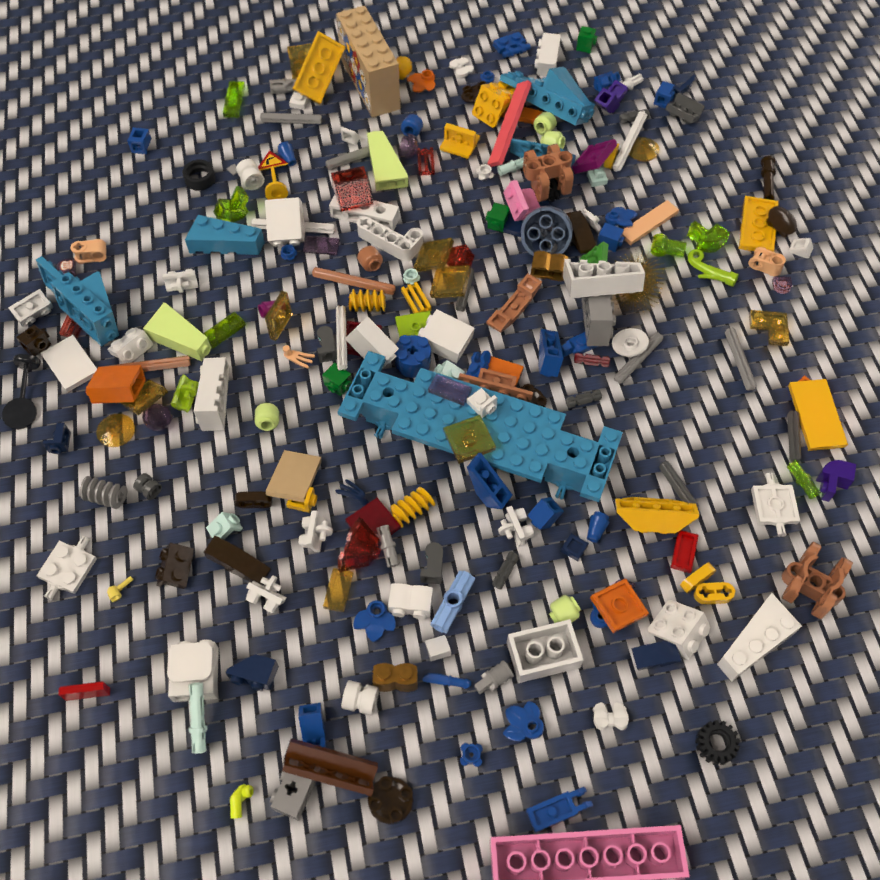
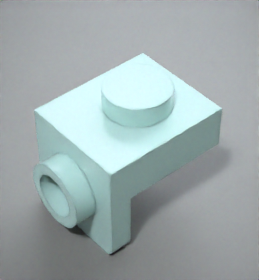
[434,360,465,379]
[206,512,243,540]

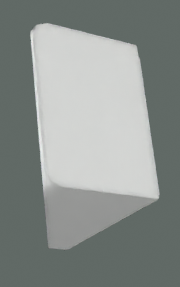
[341,127,360,145]
[789,238,813,258]
[425,635,451,661]

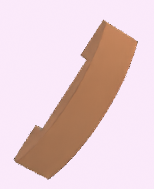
[486,273,542,333]

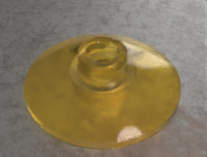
[629,137,659,161]
[96,414,135,447]

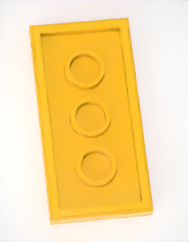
[292,31,346,104]
[738,196,779,253]
[788,379,848,451]

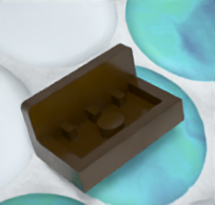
[155,542,194,589]

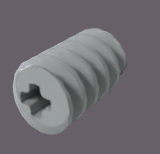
[80,476,128,509]

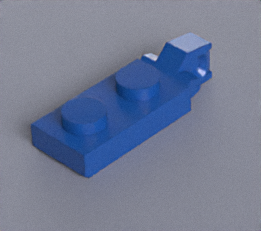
[561,332,598,357]

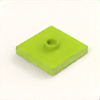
[395,311,430,338]

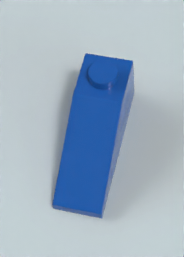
[538,329,563,377]
[467,453,513,510]

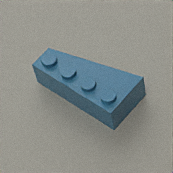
[185,215,265,255]

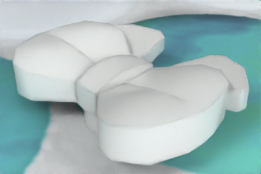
[449,57,474,78]
[582,208,602,233]
[593,702,629,730]

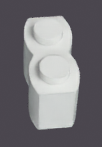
[388,583,433,619]

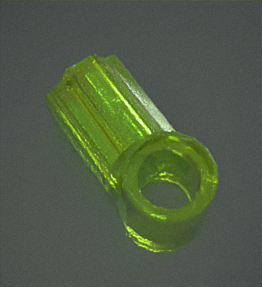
[651,233,687,257]

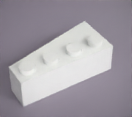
[563,259,645,298]
[194,357,229,431]
[717,593,802,682]

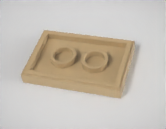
[266,450,322,503]

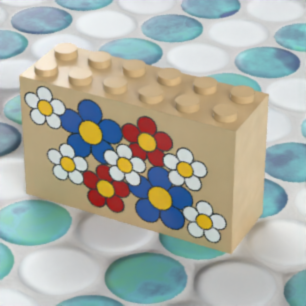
[336,6,401,117]

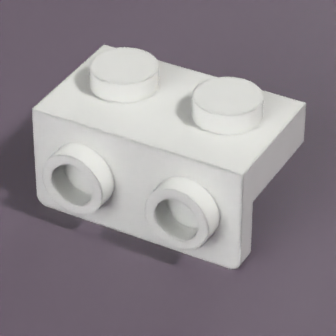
[8,289,53,327]
[107,327,153,364]

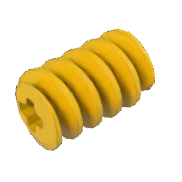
[349,289,386,312]
[390,487,435,528]

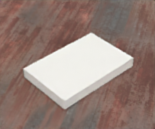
[41,335,97,392]

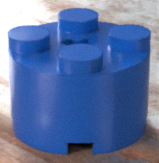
[394,335,431,378]

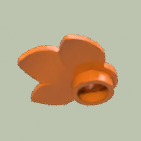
[407,70,436,93]

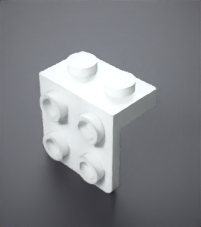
[648,600,711,660]

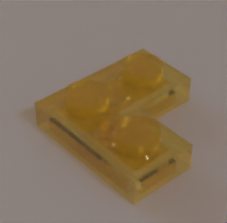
[749,310,789,346]

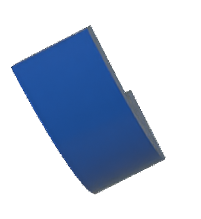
[298,702,327,748]

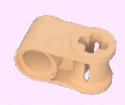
[71,239,106,264]
[749,247,786,276]

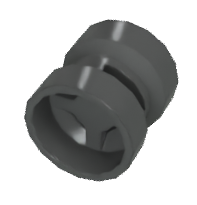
[133,473,162,500]

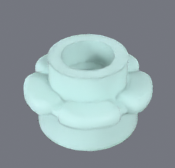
[403,268,420,285]

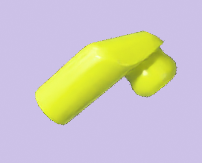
[230,784,254,819]

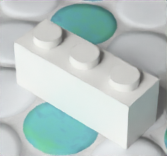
[534,33,561,76]

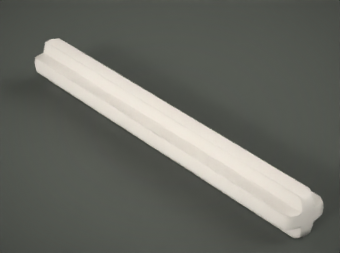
[612,111,647,172]
[252,218,335,234]
[336,305,347,371]

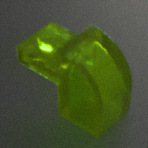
[213,186,249,223]
[687,221,730,253]

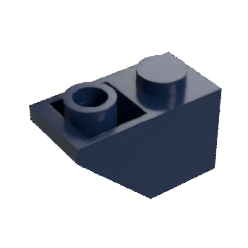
[226,654,279,692]

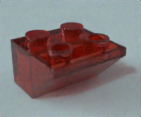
[331,166,373,211]

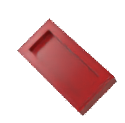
[670,530,699,573]
[59,681,110,701]

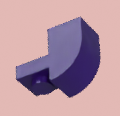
[594,79,629,113]
[816,460,856,502]

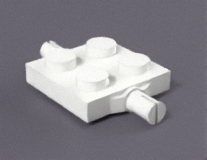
[751,473,800,537]
[37,536,97,600]

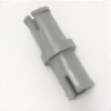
[376,525,400,568]

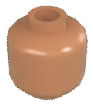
[357,246,383,272]

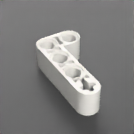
[357,216,423,261]

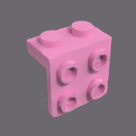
[503,180,540,221]

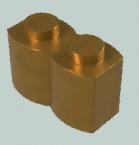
[530,251,568,281]
[373,663,418,692]

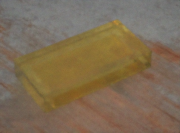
[323,568,354,612]

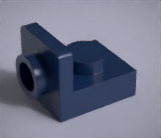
[43,423,71,454]

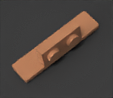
[458,368,533,402]

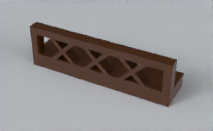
[282,738,378,796]

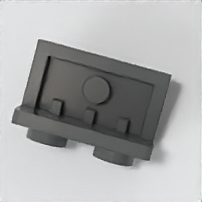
[665,93,705,124]

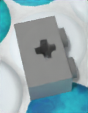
[270,772,316,821]

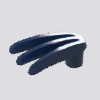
[673,74,696,95]
[335,479,368,505]

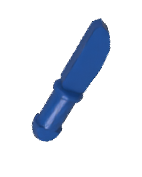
[422,673,472,689]

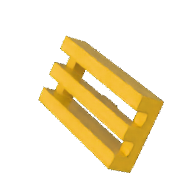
[401,282,431,313]

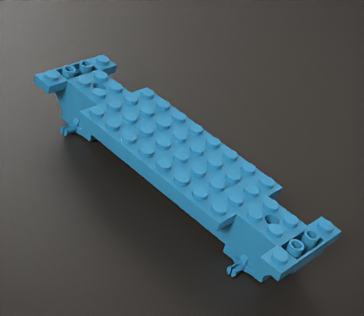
[337,351,623,502]

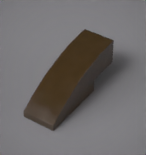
[566,210,596,254]
[204,535,271,585]

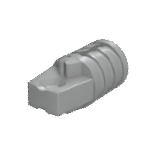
[269,79,296,94]
[474,660,514,694]

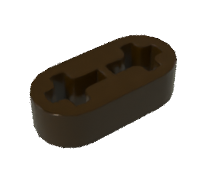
[234,491,273,508]

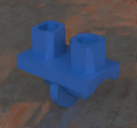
[594,71,621,92]

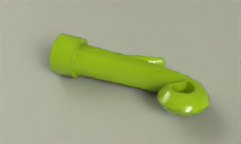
[688,249,739,287]

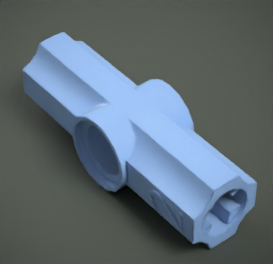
[431,570,475,634]

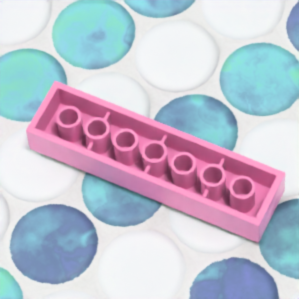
[489,825,690,880]

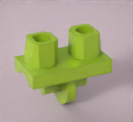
[171,374,199,412]

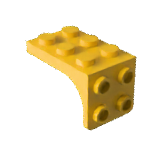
[472,81,527,128]

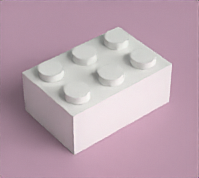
[507,619,583,683]

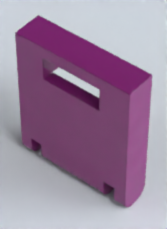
[571,139,617,174]

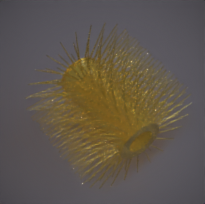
[612,249,666,315]

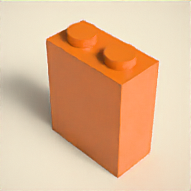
[86,365,146,404]

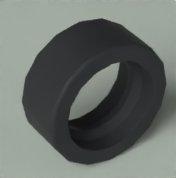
[182,159,216,191]

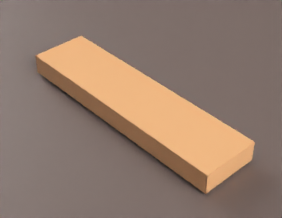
[623,200,679,246]

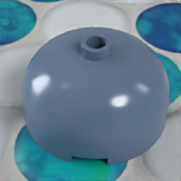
[521,206,573,256]

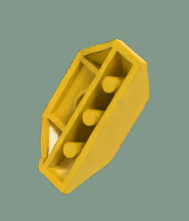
[615,497,699,534]

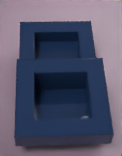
[631,641,682,671]

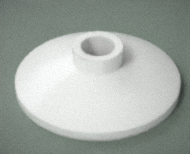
[612,328,649,357]

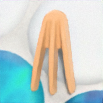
[283,345,315,369]

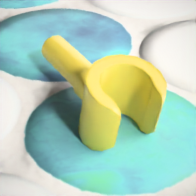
[107,576,133,602]

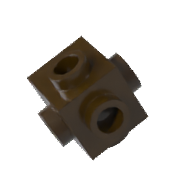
[16,325,51,356]

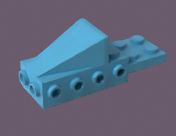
[500,67,595,126]
[36,256,119,347]

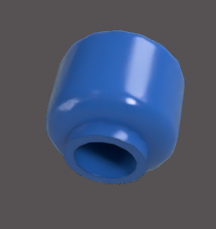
[401,114,423,138]

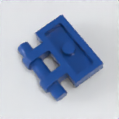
[493,32,531,58]

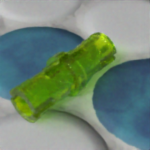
[787,460,821,499]

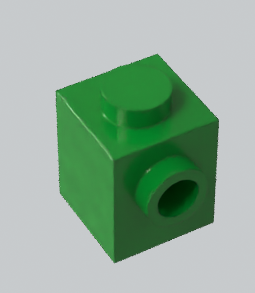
[576,26,598,53]
[485,202,510,232]
[322,363,352,396]

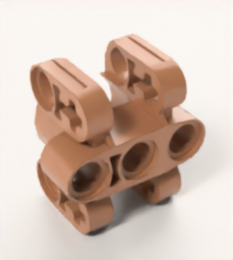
[523,144,574,202]
[782,541,853,620]

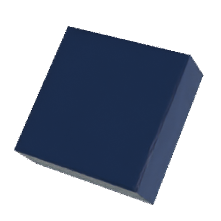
[560,533,589,562]

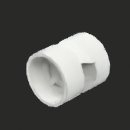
[236,159,264,191]
[342,680,379,716]

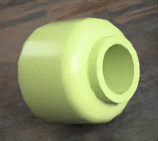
[534,112,557,136]
[540,131,565,149]
[254,403,279,431]
[549,595,581,623]

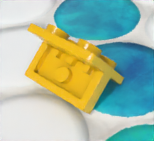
[440,123,480,159]

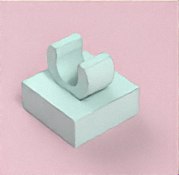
[587,167,608,187]

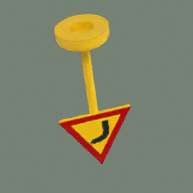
[258,150,288,200]

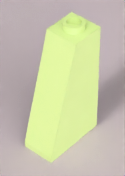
[367,131,408,191]
[143,303,211,361]

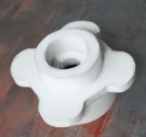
[476,164,494,180]

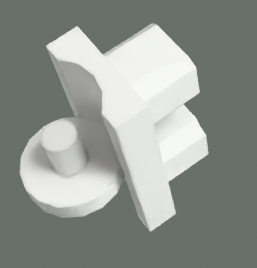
[163,269,198,293]
[498,506,534,547]
[298,510,333,552]
[246,575,287,613]

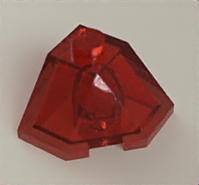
[337,517,381,572]

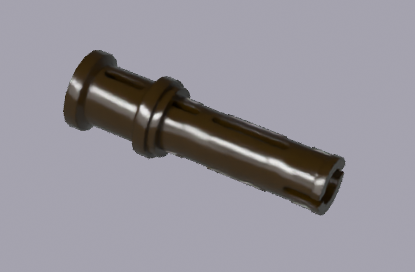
[761,156,776,200]

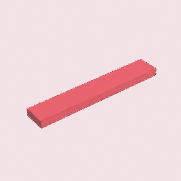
[488,80,532,167]

